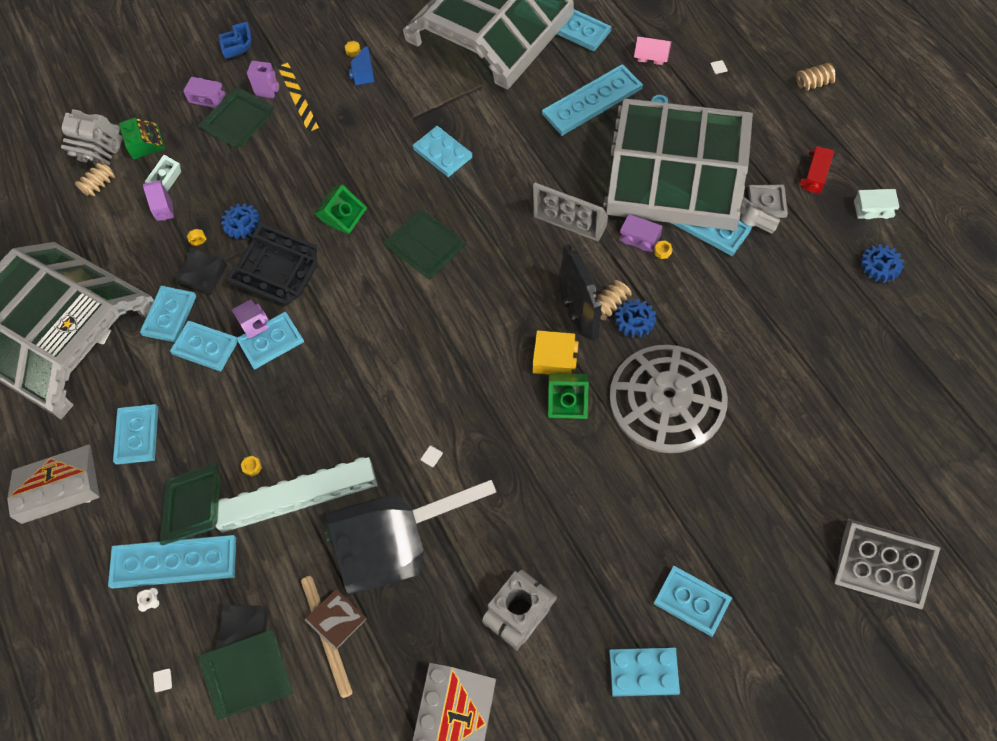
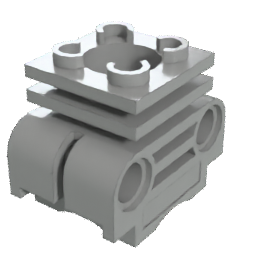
[61,109,123,165]
[482,570,557,651]

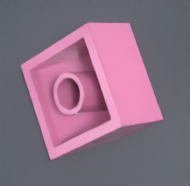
[634,37,672,65]

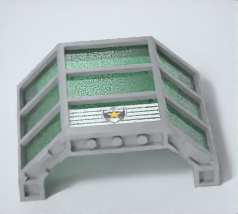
[0,242,154,420]

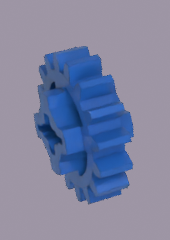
[221,203,261,239]
[860,244,904,283]
[615,299,656,338]

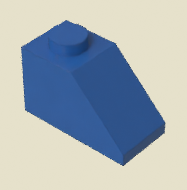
[349,47,375,85]

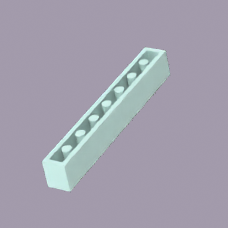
[212,457,378,533]

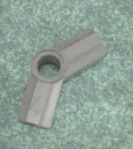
[728,196,780,233]

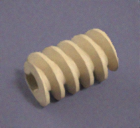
[796,62,835,91]
[75,161,115,196]
[596,280,632,320]

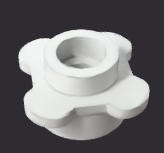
[137,588,159,612]

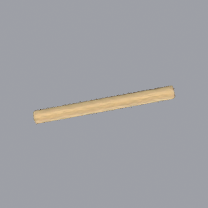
[301,576,352,698]

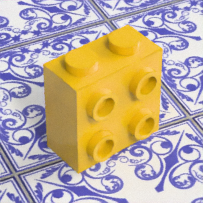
[533,331,578,374]

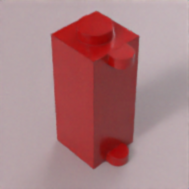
[800,146,834,194]

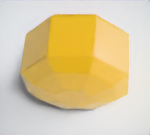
[345,41,361,57]
[187,229,206,246]
[654,241,672,259]
[241,456,262,477]

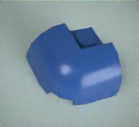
[219,22,252,59]

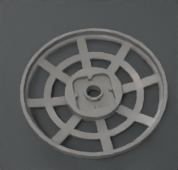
[610,345,728,453]

